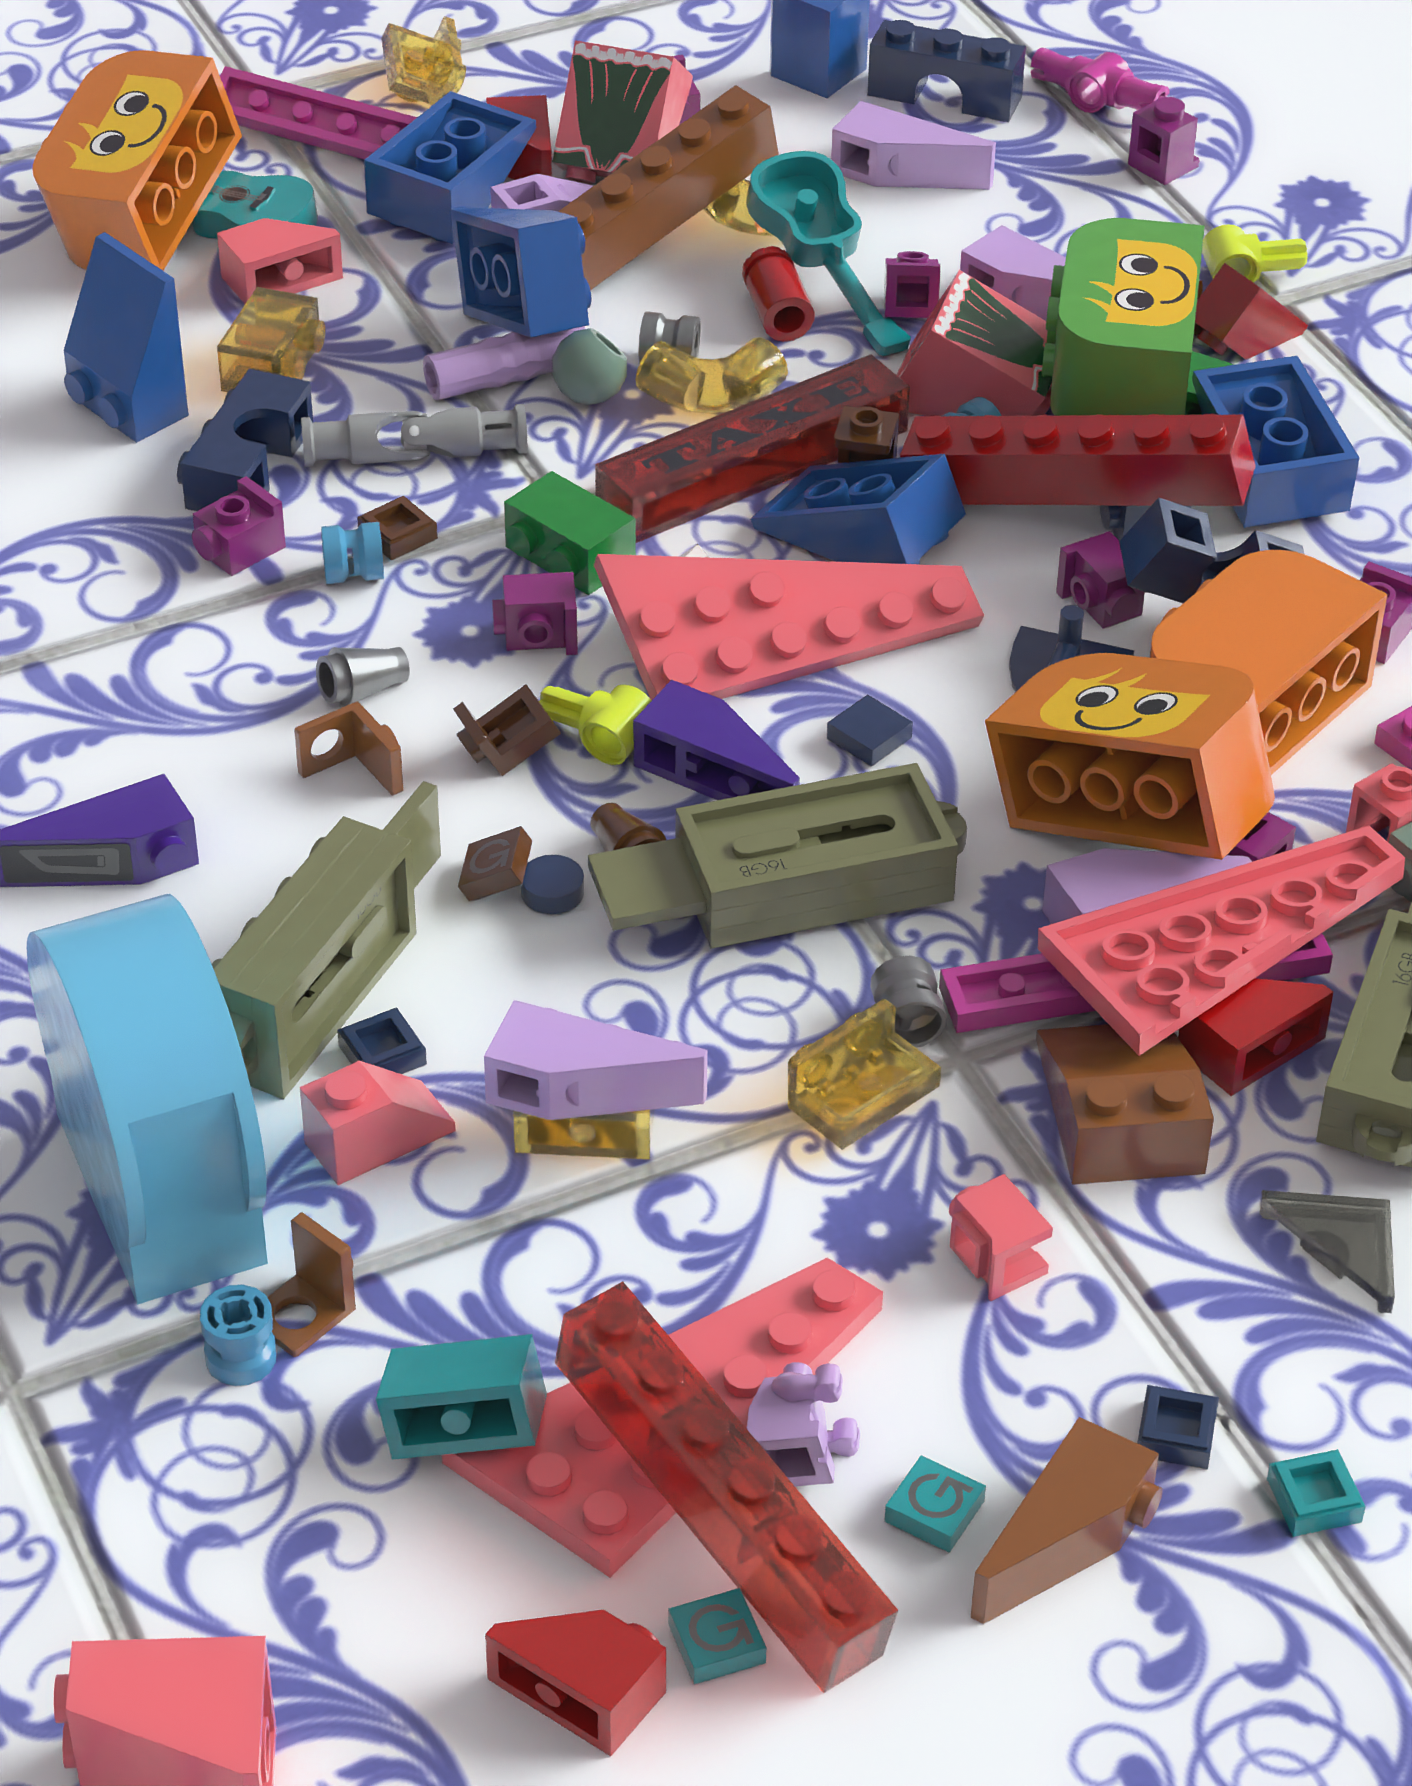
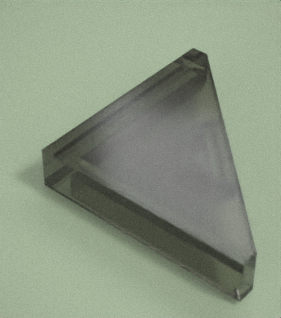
[1259,1190,1395,1313]

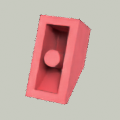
[217,218,343,308]
[299,1061,456,1185]

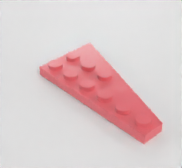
[594,554,984,700]
[1038,826,1405,1056]
[442,1258,883,1578]

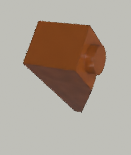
[970,1417,1163,1624]

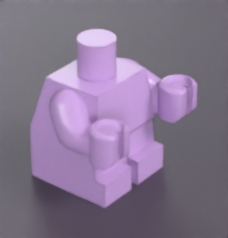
[745,1362,860,1488]

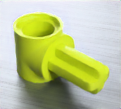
[1202,224,1307,283]
[539,684,652,765]

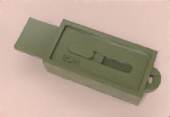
[588,763,967,949]
[212,781,441,1099]
[1316,902,1412,1168]

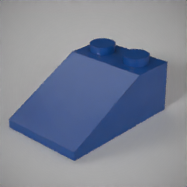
[364,91,536,244]
[450,207,592,338]
[63,232,189,443]
[1192,355,1360,528]
[750,454,966,564]

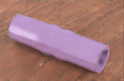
[423,326,585,400]

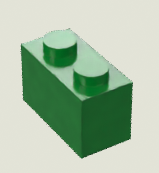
[504,471,636,596]

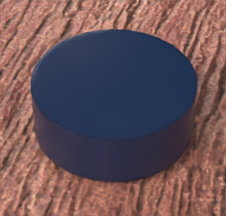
[521,855,584,914]

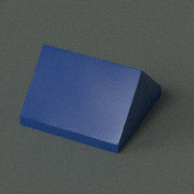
[769,0,870,98]

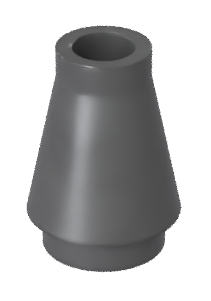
[316,647,410,706]

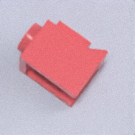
[1346,763,1412,843]
[948,1174,1053,1301]

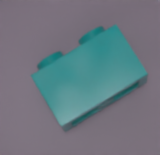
[376,1334,547,1460]

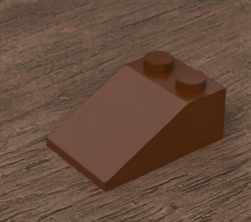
[1036,1024,1214,1185]

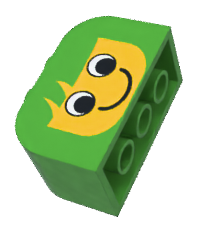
[1042,218,1205,416]

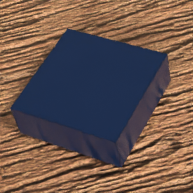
[827,694,913,766]
[337,1007,427,1074]
[1137,1385,1219,1469]

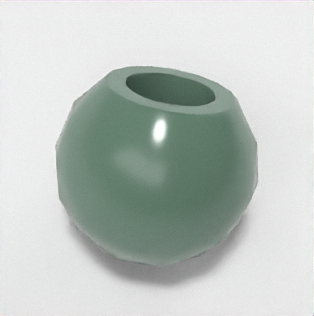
[552,328,627,405]

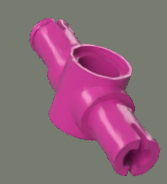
[1030,47,1170,113]

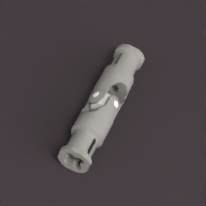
[301,404,528,467]

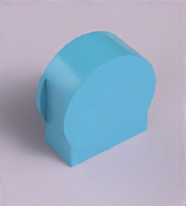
[26,894,268,1305]

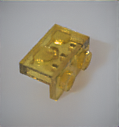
[381,16,466,105]
[788,999,941,1150]

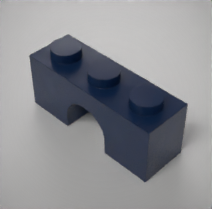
[867,20,1026,122]
[177,369,313,511]
[1119,498,1305,603]

